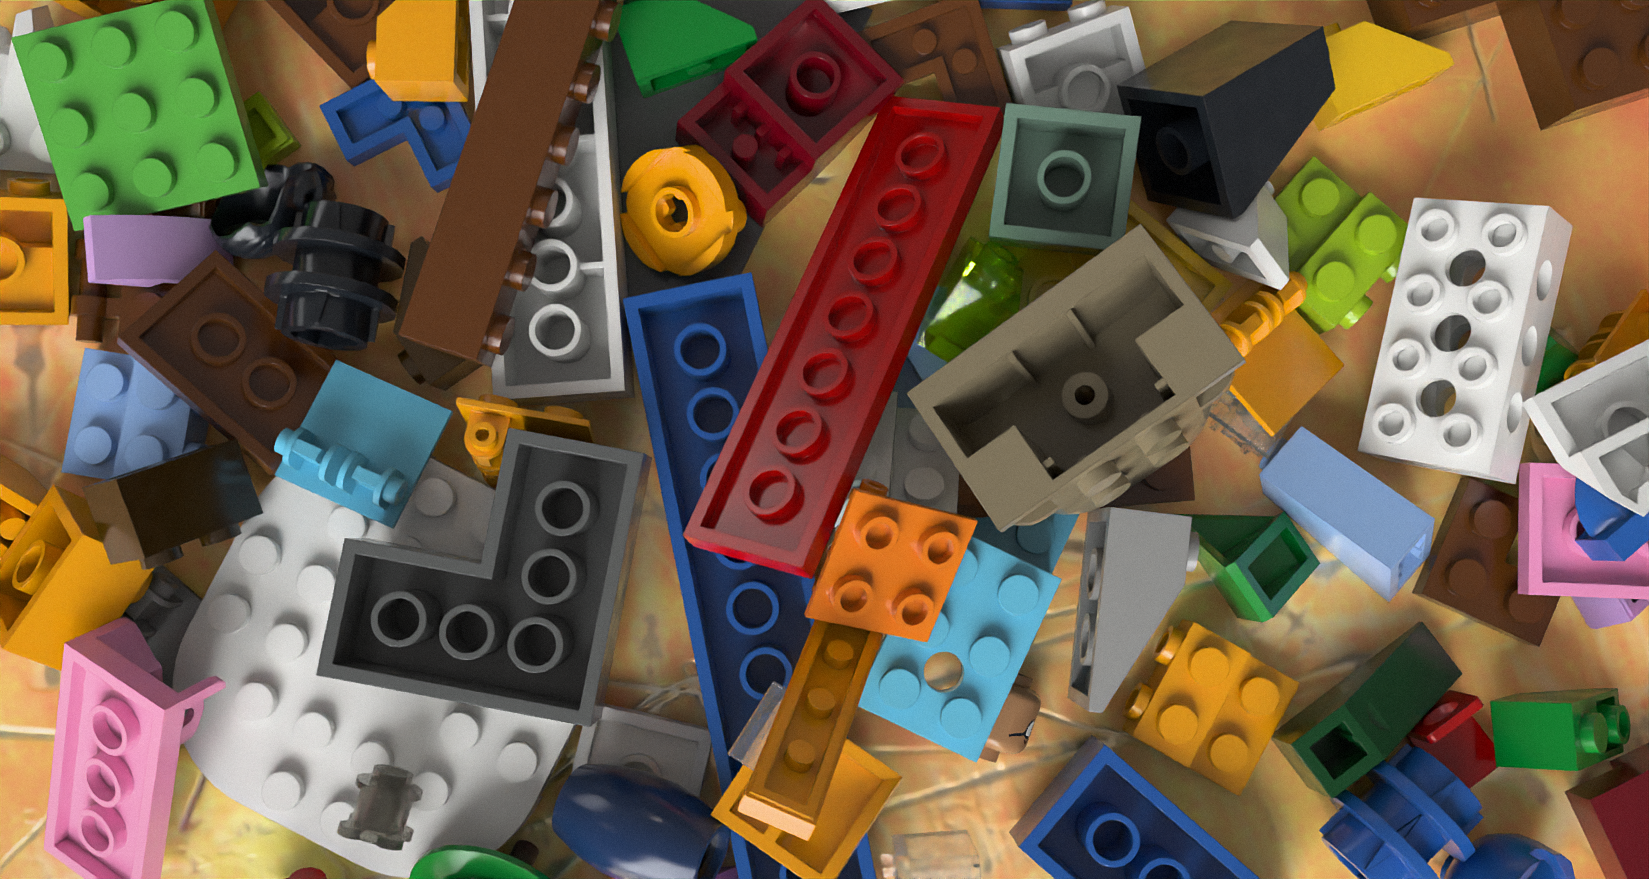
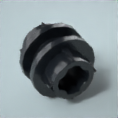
[264,200,406,351]

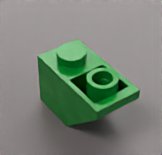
[1490,688,1631,771]

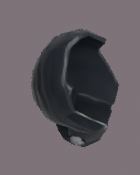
[209,162,337,259]

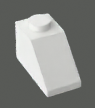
[1166,181,1289,290]

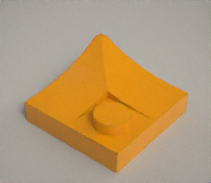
[710,715,903,879]

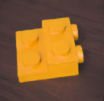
[0,177,69,325]
[1122,619,1300,796]

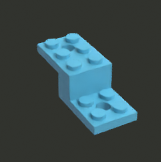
[858,513,1079,763]

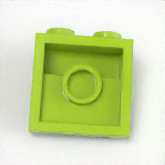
[1273,156,1408,335]

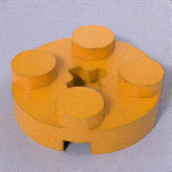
[620,144,747,276]

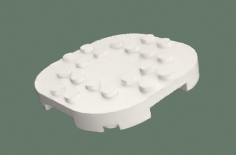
[172,455,577,878]

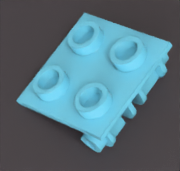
[274,360,453,529]

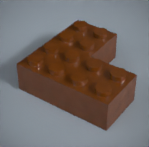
[1366,0,1649,131]

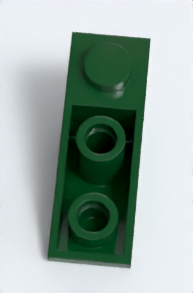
[1271,621,1463,799]

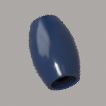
[552,764,730,879]

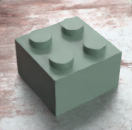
[989,103,1141,256]

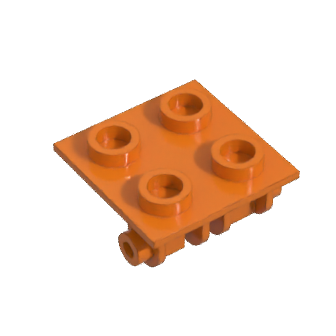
[804,479,978,642]

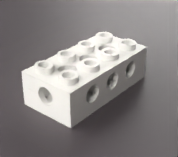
[1358,197,1573,484]

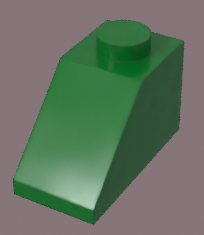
[618,0,758,99]

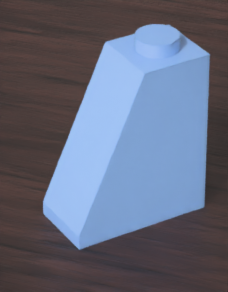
[1259,426,1435,602]

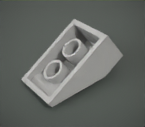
[1067,507,1199,713]

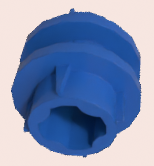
[1319,743,1484,879]

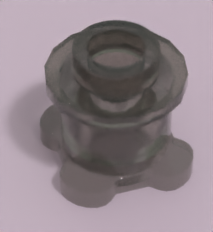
[337,764,423,851]

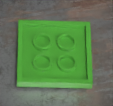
[11,0,268,231]

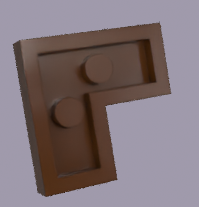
[857,0,1012,116]
[1412,478,1561,647]

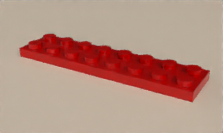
[683,96,1004,579]

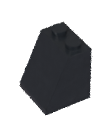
[1116,20,1336,219]

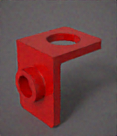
[1406,689,1498,789]

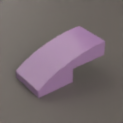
[83,215,234,287]

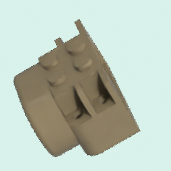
[906,224,1246,532]

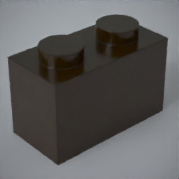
[82,439,263,570]

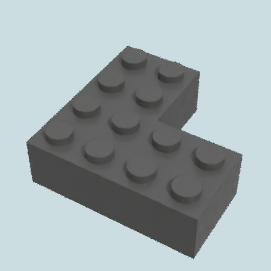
[316,428,652,727]

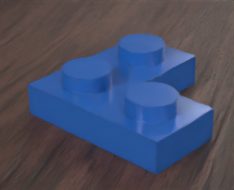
[319,79,472,193]

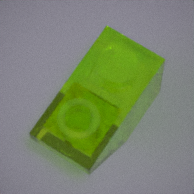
[917,236,1024,363]

